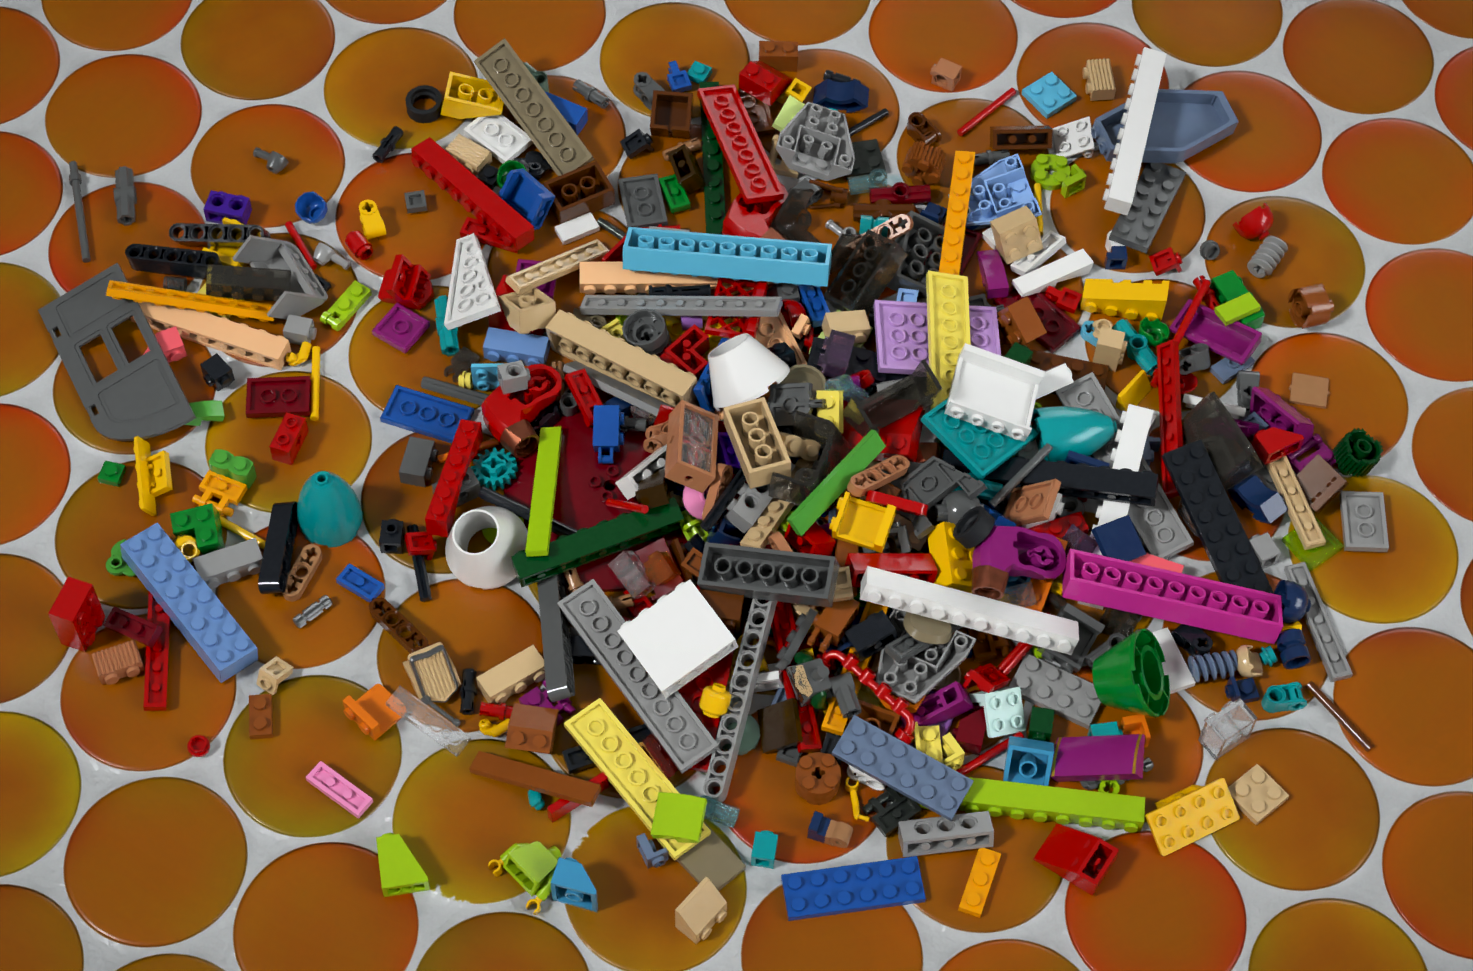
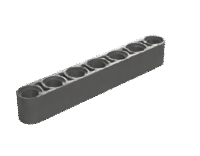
[537,573,575,703]

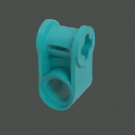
[1261,682,1307,713]

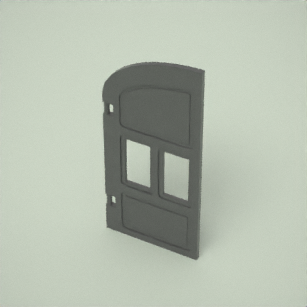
[38,263,196,441]

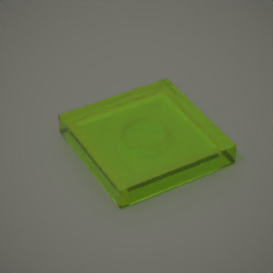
[1282,515,1344,571]

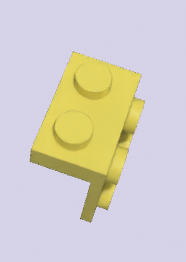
[815,389,843,434]

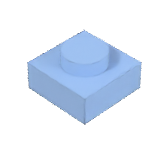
[896,288,919,302]

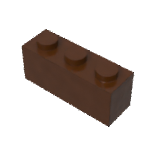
[990,125,1052,150]

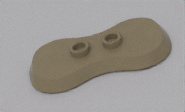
[903,612,953,644]

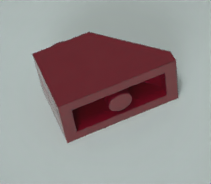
[952,707,986,756]

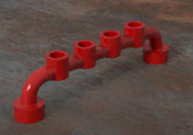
[815,650,915,745]

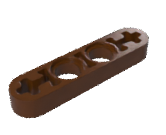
[369,598,429,653]

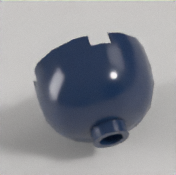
[1274,580,1311,624]

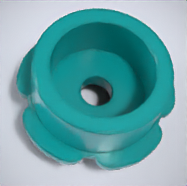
[1259,646,1278,667]

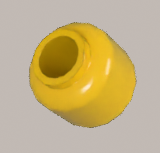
[172,534,200,563]
[699,683,731,718]

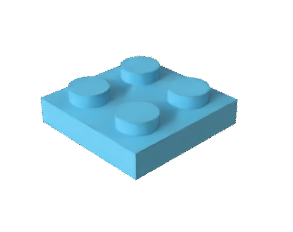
[1022,71,1077,119]

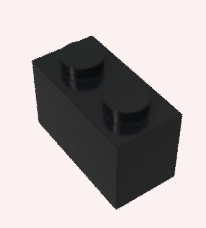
[844,610,898,662]

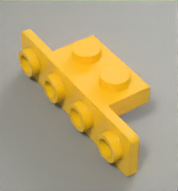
[133,436,173,516]

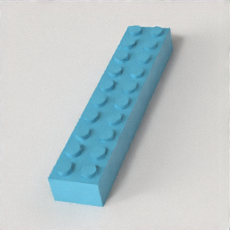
[623,227,832,287]

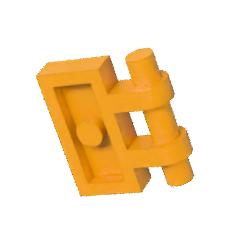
[192,470,248,517]

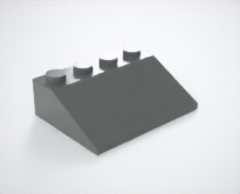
[884,210,945,298]

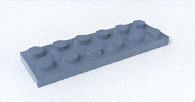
[832,715,974,821]

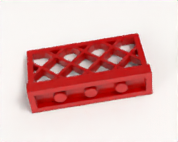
[704,278,768,338]

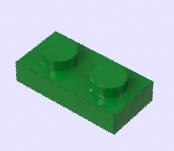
[659,174,691,214]

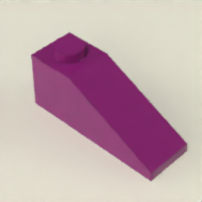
[901,681,974,727]

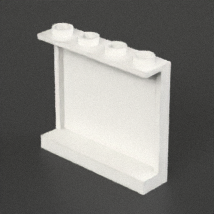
[944,343,1045,442]
[617,580,739,699]

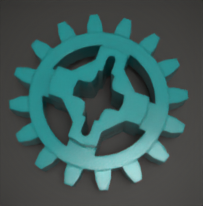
[471,448,518,491]

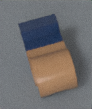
[807,811,853,848]

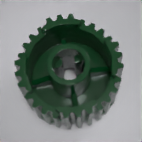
[1333,428,1383,477]

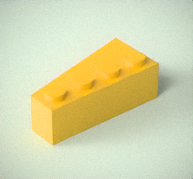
[1080,279,1170,322]

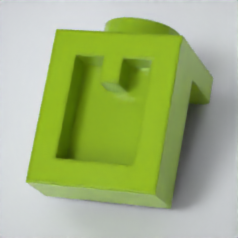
[1061,164,1087,198]

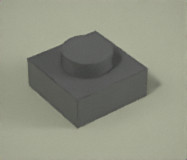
[404,190,427,214]

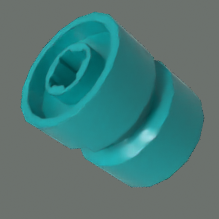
[859,215,889,242]

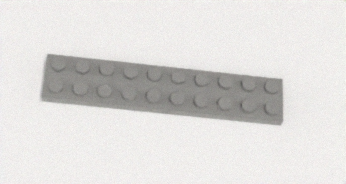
[1056,372,1194,559]
[557,579,719,773]

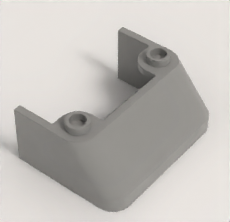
[232,235,328,320]

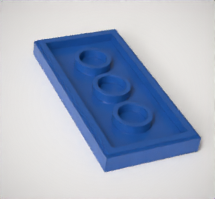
[380,385,474,444]

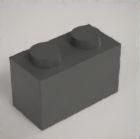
[399,436,438,487]

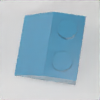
[1003,736,1054,786]
[550,858,598,912]

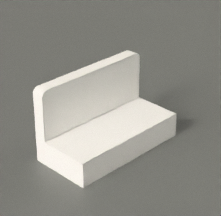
[738,663,784,692]

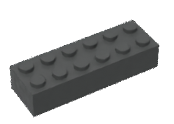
[697,542,839,608]

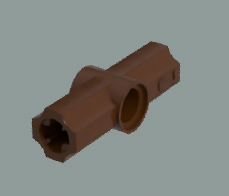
[853,199,914,221]

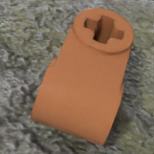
[643,421,668,453]

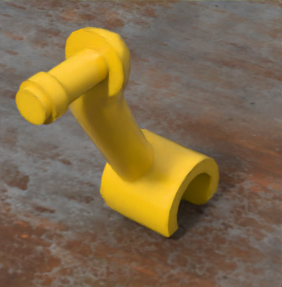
[845,777,870,822]

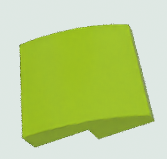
[650,792,707,843]

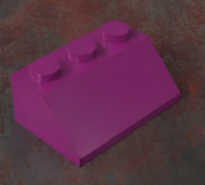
[1249,386,1314,445]

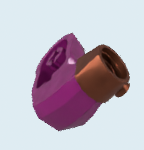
[972,525,1066,600]

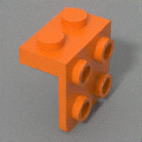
[342,684,407,741]

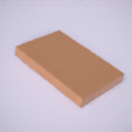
[1003,479,1061,526]

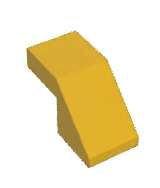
[776,78,812,104]

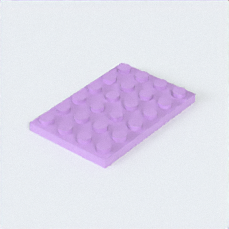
[873,300,1001,375]

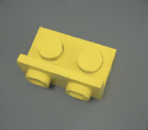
[911,721,943,763]

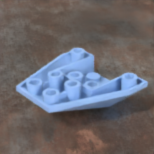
[948,153,1042,226]

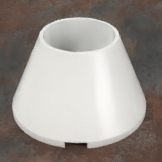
[708,333,790,411]
[445,506,528,590]

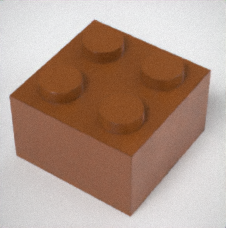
[997,296,1047,347]

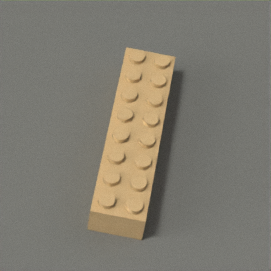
[545,309,699,408]

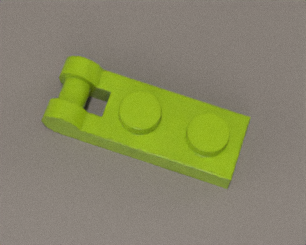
[320,280,372,331]

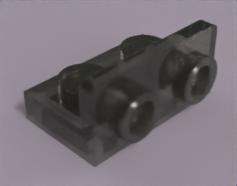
[1099,607,1143,637]

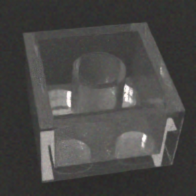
[1198,698,1257,760]

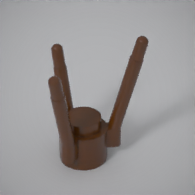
[809,179,848,210]

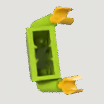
[488,841,561,915]

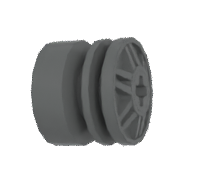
[622,309,672,357]

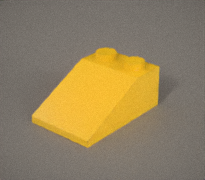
[440,71,504,119]

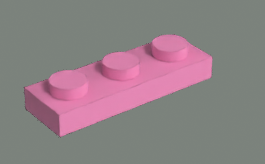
[306,761,373,819]

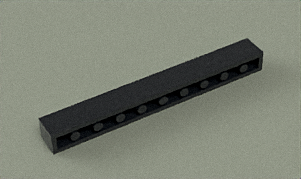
[942,449,1158,506]

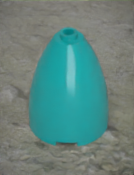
[1031,406,1117,462]
[297,471,363,548]

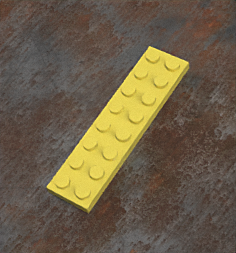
[926,270,971,410]
[564,698,711,861]

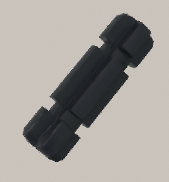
[823,70,861,83]

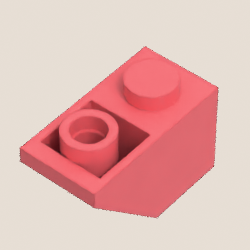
[143,326,187,362]

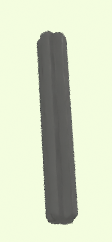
[421,376,489,405]

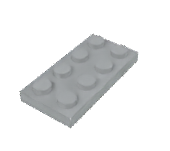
[1009,653,1101,729]

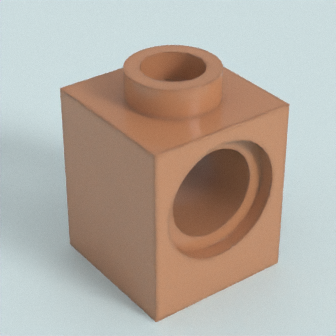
[930,58,962,92]

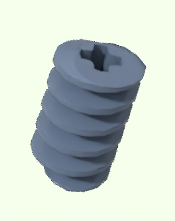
[1188,650,1238,683]

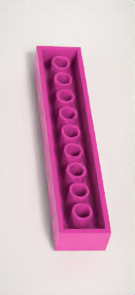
[1062,548,1283,644]

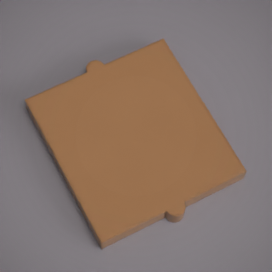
[1289,372,1330,409]

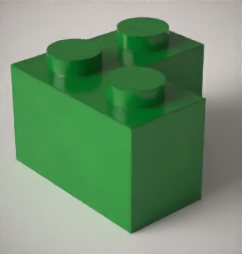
[170,503,225,555]

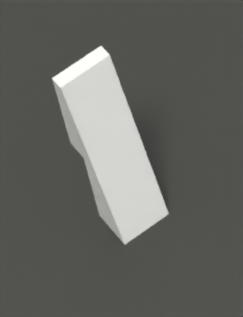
[1011,249,1094,297]

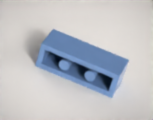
[483,327,550,366]

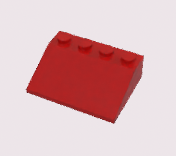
[828,398,926,462]

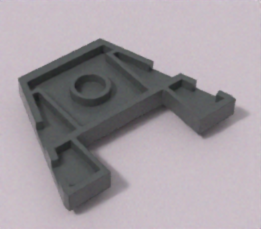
[899,456,987,541]

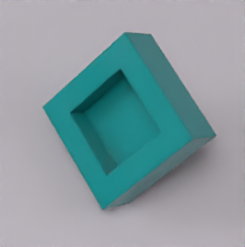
[687,61,712,84]

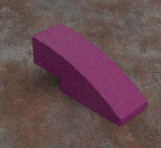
[977,249,1009,299]

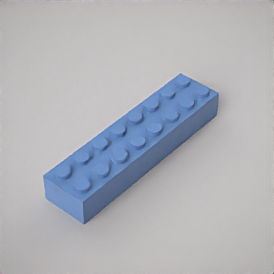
[120,522,258,683]

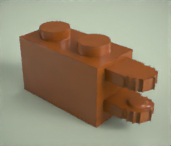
[807,599,860,653]

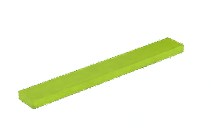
[525,426,563,557]

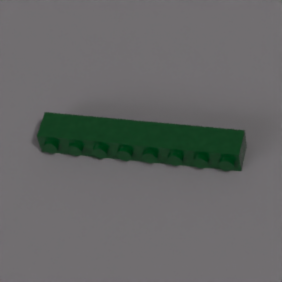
[511,497,684,588]

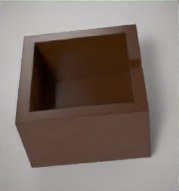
[650,90,694,138]

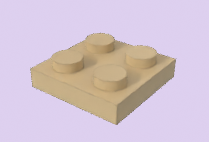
[1228,764,1289,825]

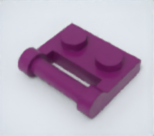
[1287,433,1337,474]

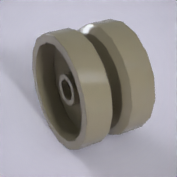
[780,364,827,415]

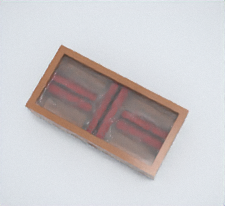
[665,400,719,493]

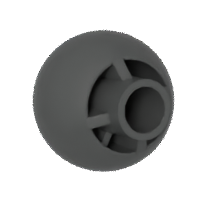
[934,490,984,525]

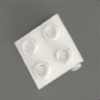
[1052,116,1095,158]

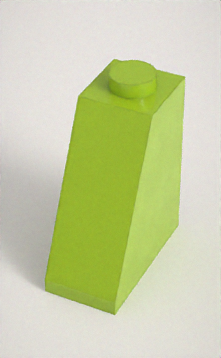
[376,833,430,897]

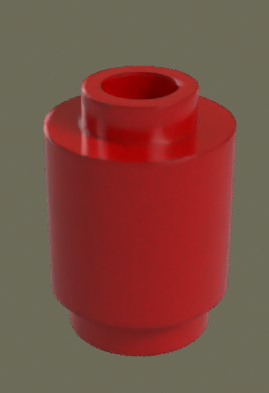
[345,230,373,260]

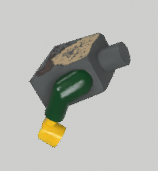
[785,647,832,714]

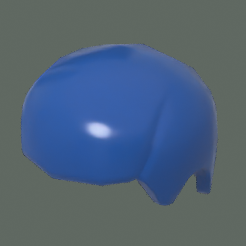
[295,191,328,224]

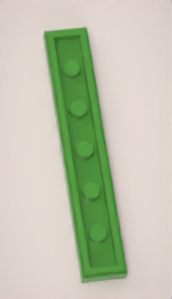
[787,429,886,536]

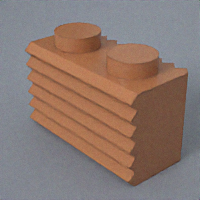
[92,640,145,685]

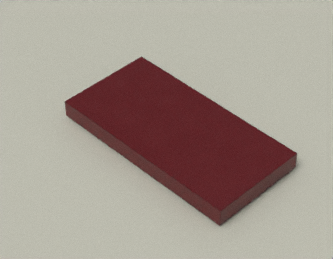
[994,285,1081,354]

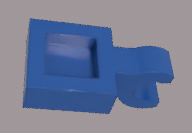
[667,60,692,92]

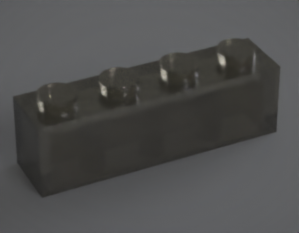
[206,264,291,301]

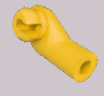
[285,341,312,366]
[479,718,509,737]

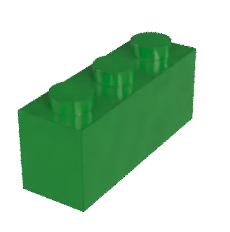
[1210,270,1265,329]

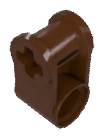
[906,112,942,146]

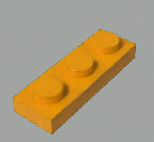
[958,848,1001,918]

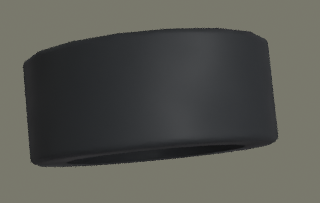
[405,85,443,123]
[953,506,995,549]

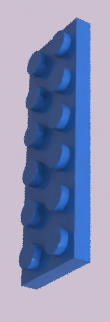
[781,856,926,921]

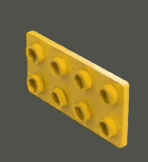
[1145,778,1240,856]

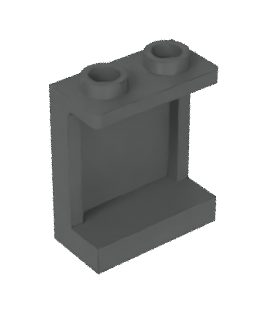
[1037,603,1105,673]

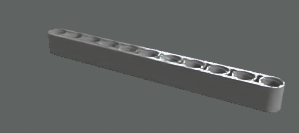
[703,599,777,803]

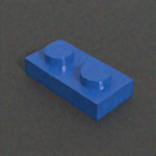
[336,563,385,603]

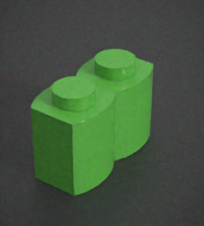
[208,449,257,489]

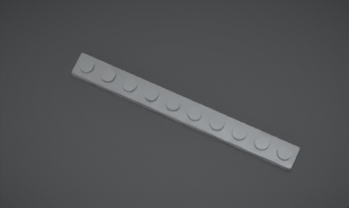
[580,295,783,317]

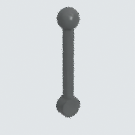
[421,695,461,727]

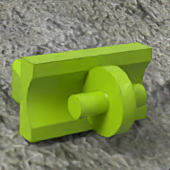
[681,510,708,542]

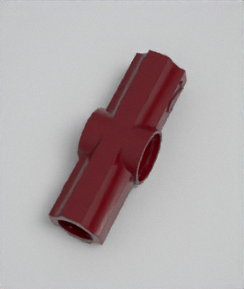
[869,182,931,204]

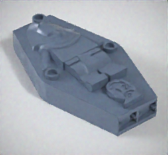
[1091,89,1239,163]

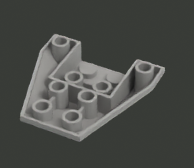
[776,102,855,181]
[876,609,976,704]

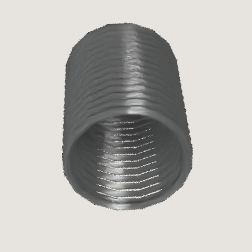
[163,276,187,292]

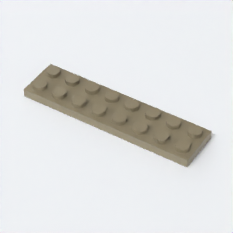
[473,38,594,176]

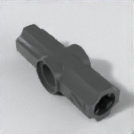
[114,166,137,226]

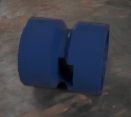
[1276,629,1311,669]

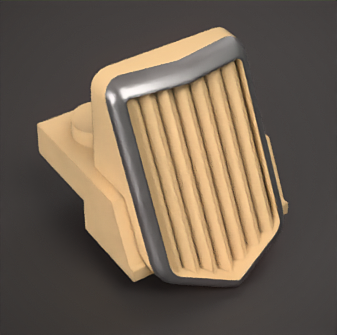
[403,642,461,703]

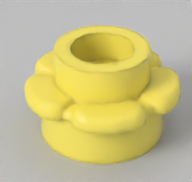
[458,371,473,389]

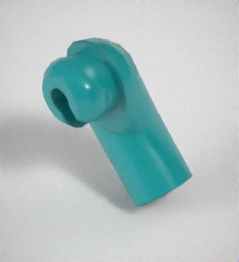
[528,790,545,810]

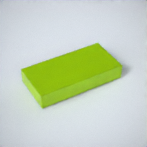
[1214,292,1261,326]

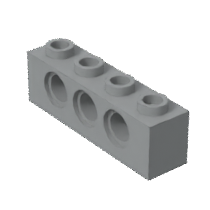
[724,462,795,533]
[898,811,994,857]

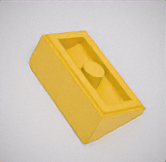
[1115,370,1151,411]

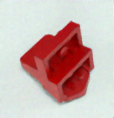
[378,254,434,310]

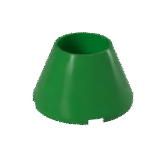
[1092,629,1170,718]

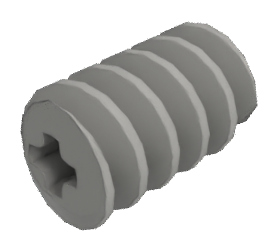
[1247,236,1288,278]

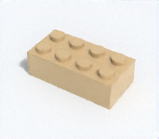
[723,397,791,489]

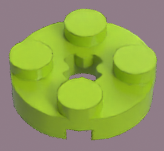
[1030,154,1070,191]

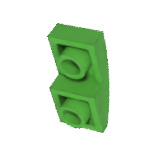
[185,400,225,426]

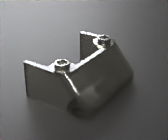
[769,188,864,275]
[843,359,942,437]
[768,411,853,512]

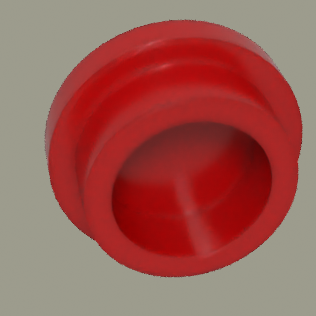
[187,735,210,757]

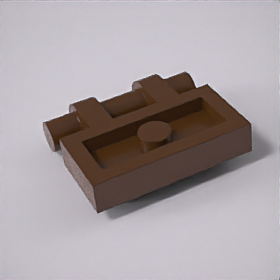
[966,628,1011,662]

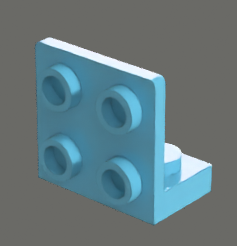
[471,363,505,391]

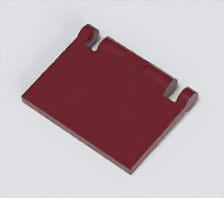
[630,537,685,602]

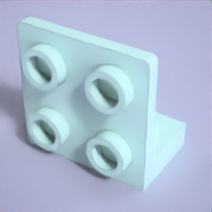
[969,687,1026,738]

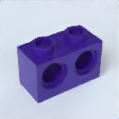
[203,190,252,225]

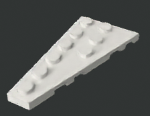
[444,233,501,330]

